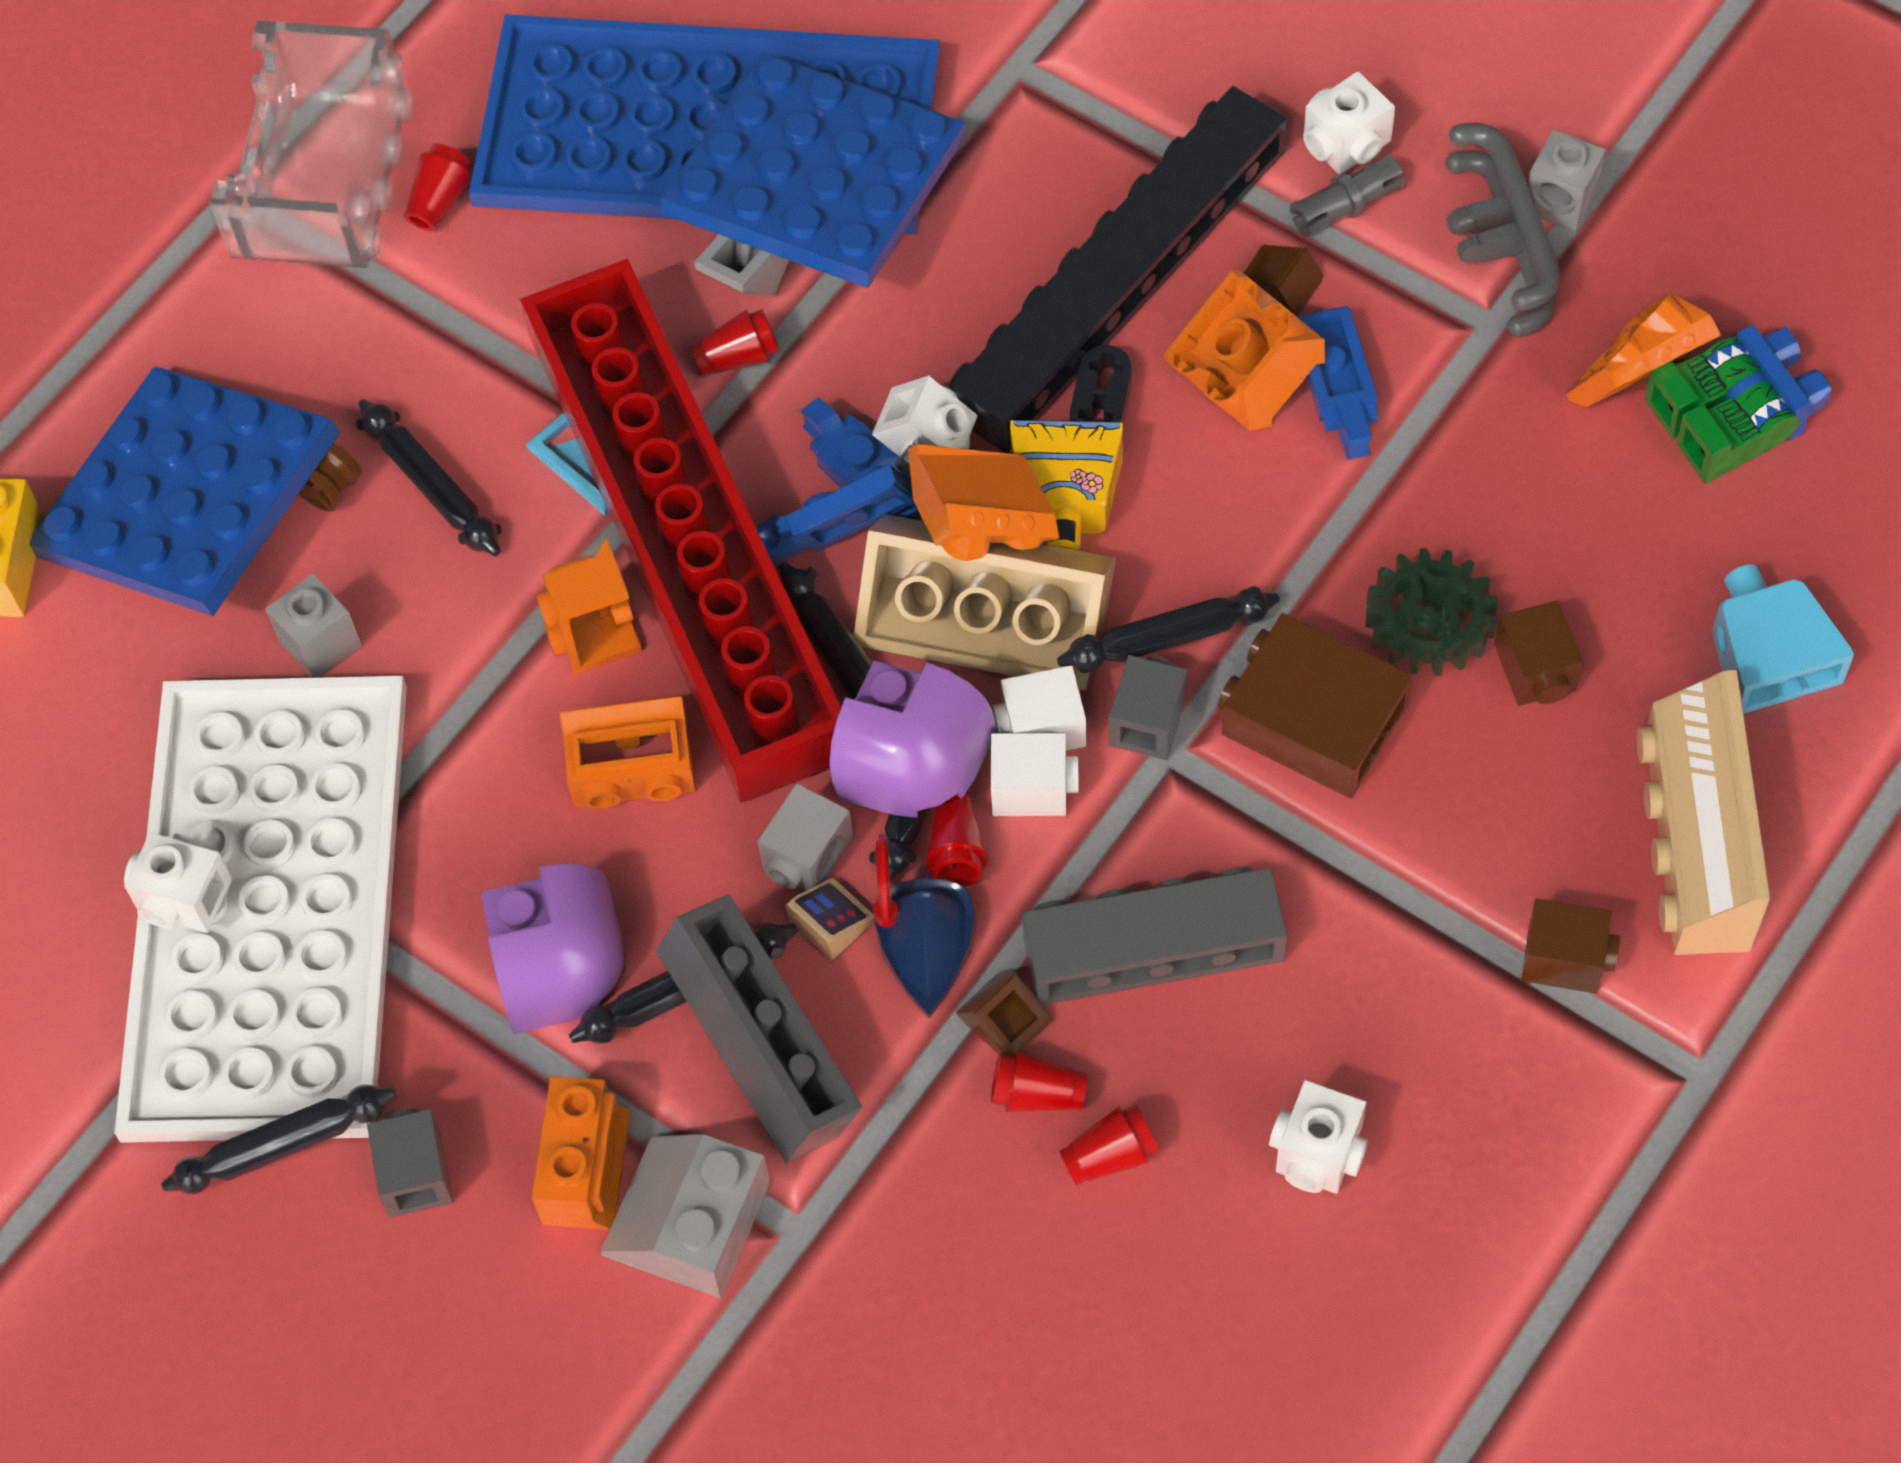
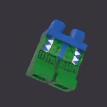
[1645,324,1831,484]

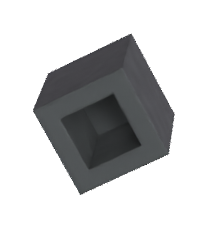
[1109,655,1188,760]
[367,1108,453,1218]

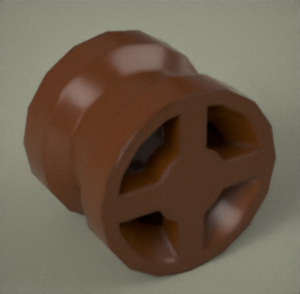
[299,443,362,512]

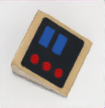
[786,877,874,961]

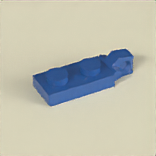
[1296,306,1378,460]
[801,397,921,520]
[756,464,915,565]

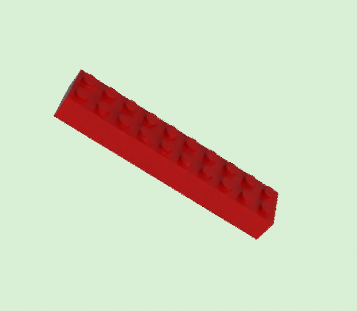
[520,258,841,803]

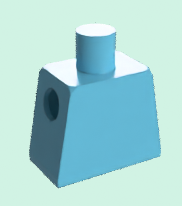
[1712,564,1854,714]

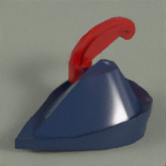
[873,834,976,1018]

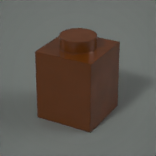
[1494,600,1583,706]
[1521,898,1620,994]

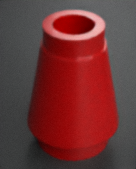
[404,143,473,231]
[690,309,780,377]
[926,794,988,887]
[991,1048,1087,1112]
[1059,1104,1160,1185]

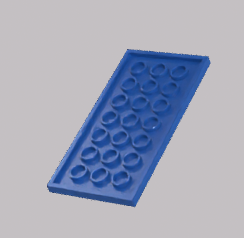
[469,14,940,234]

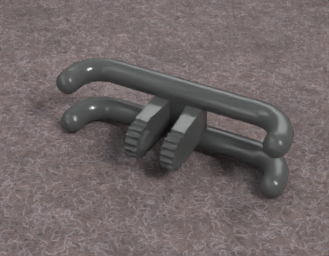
[1445,122,1560,337]

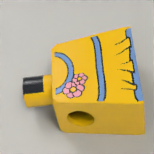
[1010,420,1123,551]

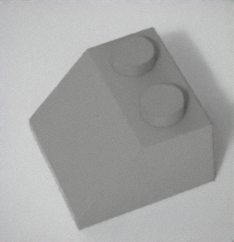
[600,1134,771,1299]

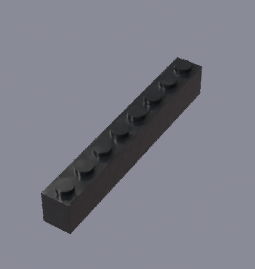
[949,85,1287,453]

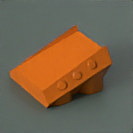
[1164,269,1325,431]
[1566,291,1721,407]
[908,444,1059,561]

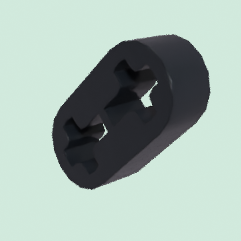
[1070,345,1131,425]

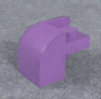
[830,660,997,818]
[481,864,625,1034]

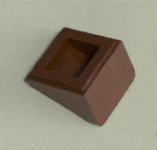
[1244,245,1323,316]
[956,971,1053,1054]

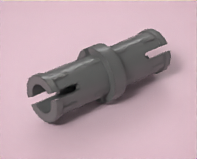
[1290,154,1405,237]

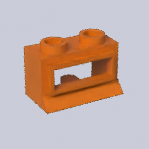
[535,538,642,675]
[560,696,696,810]
[531,1076,631,1230]

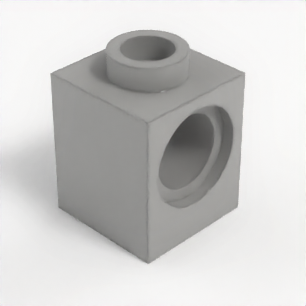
[1528,129,1606,232]
[265,574,362,678]
[757,783,853,891]

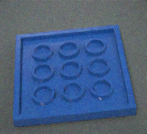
[661,52,965,288]
[30,366,340,616]

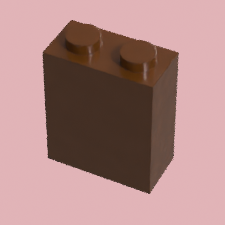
[1218,613,1412,799]

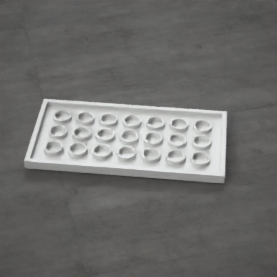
[114,676,407,1142]

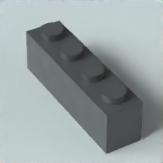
[1022,867,1287,1005]
[656,894,862,1164]

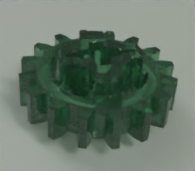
[1365,548,1498,676]

